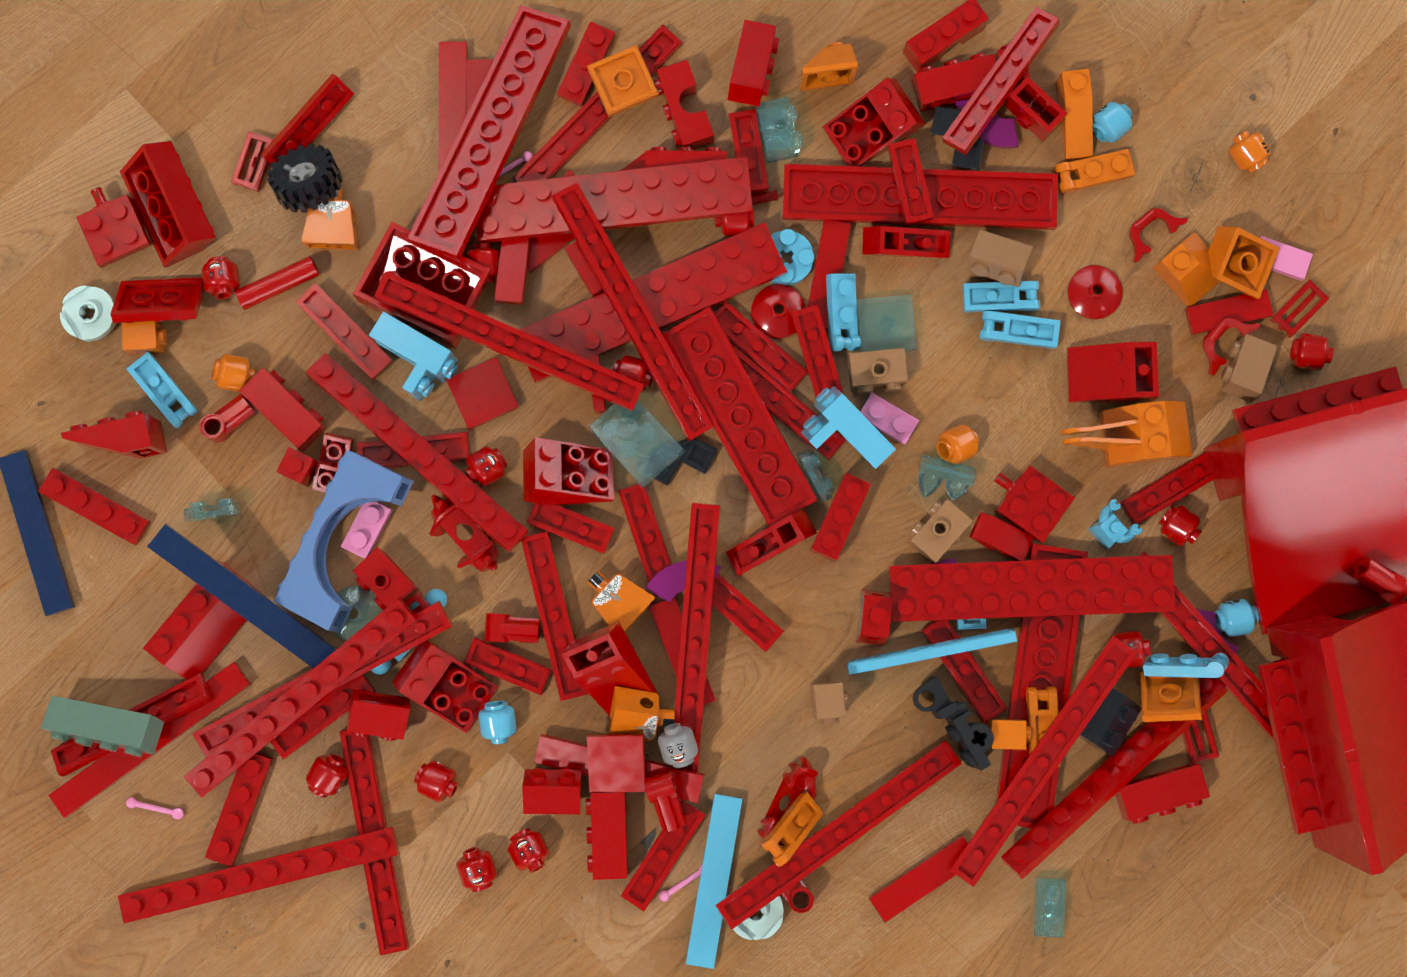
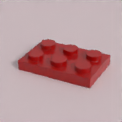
[110,277,205,323]

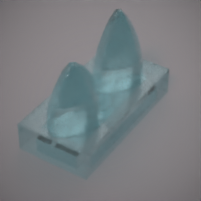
[918,455,976,500]
[1033,877,1066,938]

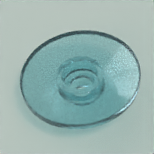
[335,586,383,640]

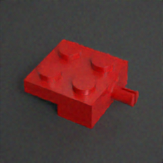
[76,187,151,268]
[993,465,1075,543]

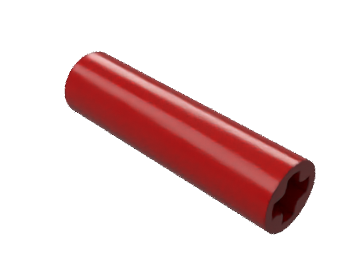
[235,256,320,310]

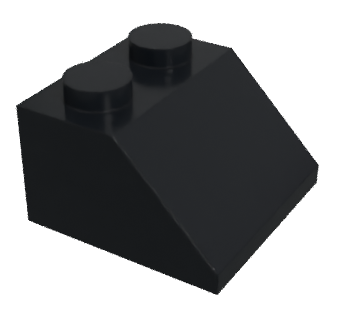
[1079,688,1142,756]

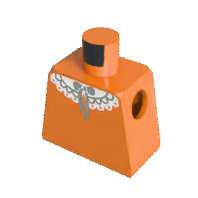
[302,187,359,250]
[587,571,656,632]
[609,686,675,741]

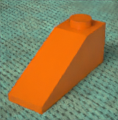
[1056,69,1093,160]

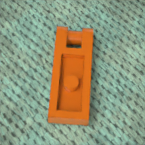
[1054,149,1135,193]
[1026,686,1060,767]
[760,792,824,867]

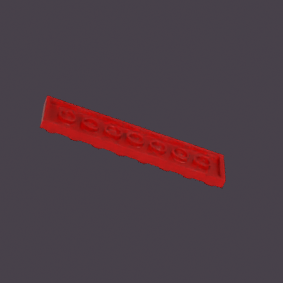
[662,306,819,527]

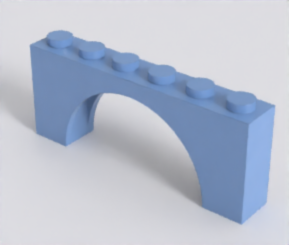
[274,450,414,633]

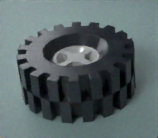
[267,144,343,213]

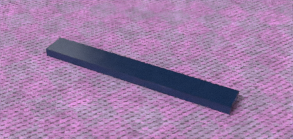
[147,523,336,668]

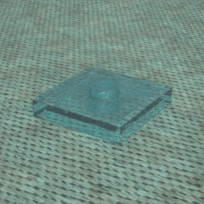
[857,295,917,352]

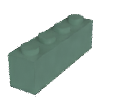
[41,696,164,757]

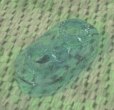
[797,449,835,503]
[184,498,241,521]

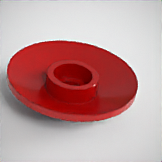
[1067,265,1123,320]
[751,284,806,339]

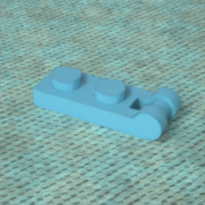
[826,274,861,351]
[962,281,1040,313]
[979,311,1060,349]
[127,352,199,429]
[1143,653,1229,678]

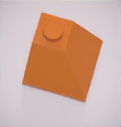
[799,42,858,91]
[1208,226,1280,299]
[1153,232,1219,307]

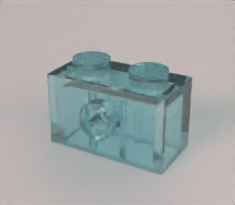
[755,97,803,163]

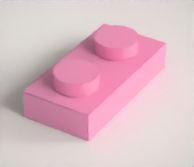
[860,393,919,445]
[341,502,393,559]

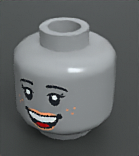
[658,723,698,768]

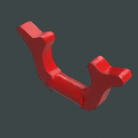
[1129,208,1188,263]
[1202,317,1260,376]

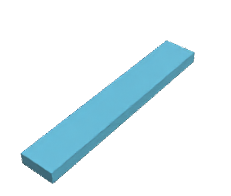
[847,628,1017,675]
[686,794,742,969]

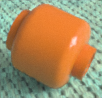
[1229,130,1271,173]
[211,354,255,392]
[936,425,979,465]

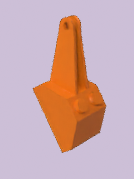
[1061,401,1192,467]

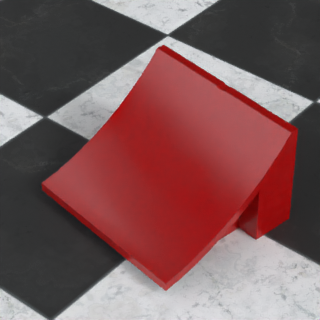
[1203,366,1407,635]
[1258,600,1407,875]

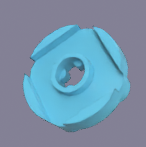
[771,229,814,285]

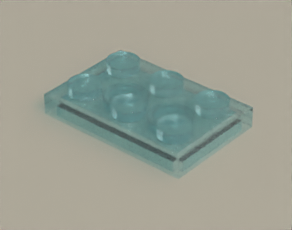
[588,400,685,488]

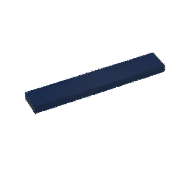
[0,450,75,616]

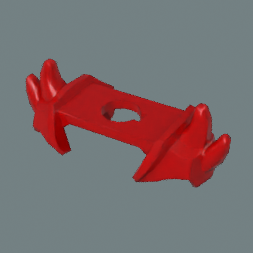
[429,495,499,572]
[757,756,818,849]

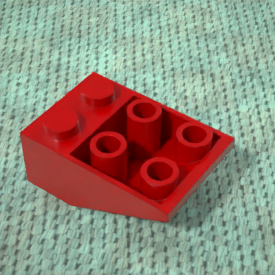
[823,77,926,167]
[1067,342,1159,403]
[61,411,168,459]
[523,437,614,505]
[561,621,658,716]
[392,639,498,733]

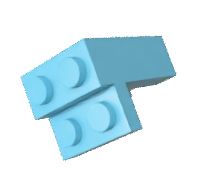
[369,311,458,401]
[801,386,896,469]

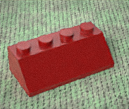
[120,141,216,267]
[143,561,267,679]

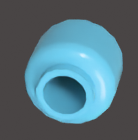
[1093,102,1132,143]
[1214,598,1259,637]
[478,701,517,744]

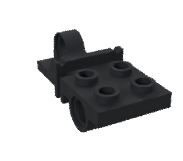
[913,676,994,771]

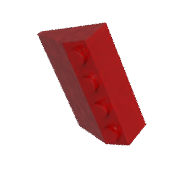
[353,221,491,350]

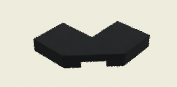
[930,106,985,171]
[643,438,718,486]

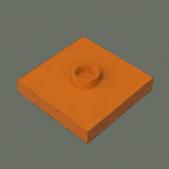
[587,45,659,117]
[1140,672,1202,722]

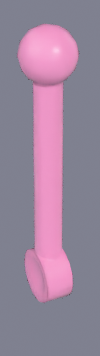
[499,151,532,177]
[126,797,184,819]
[659,864,703,902]

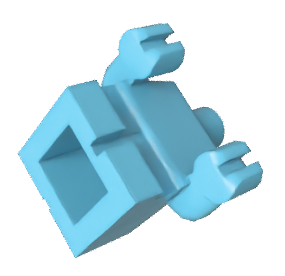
[1088,499,1142,550]

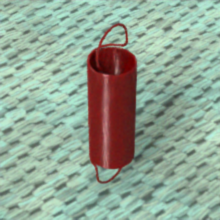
[751,190,783,205]

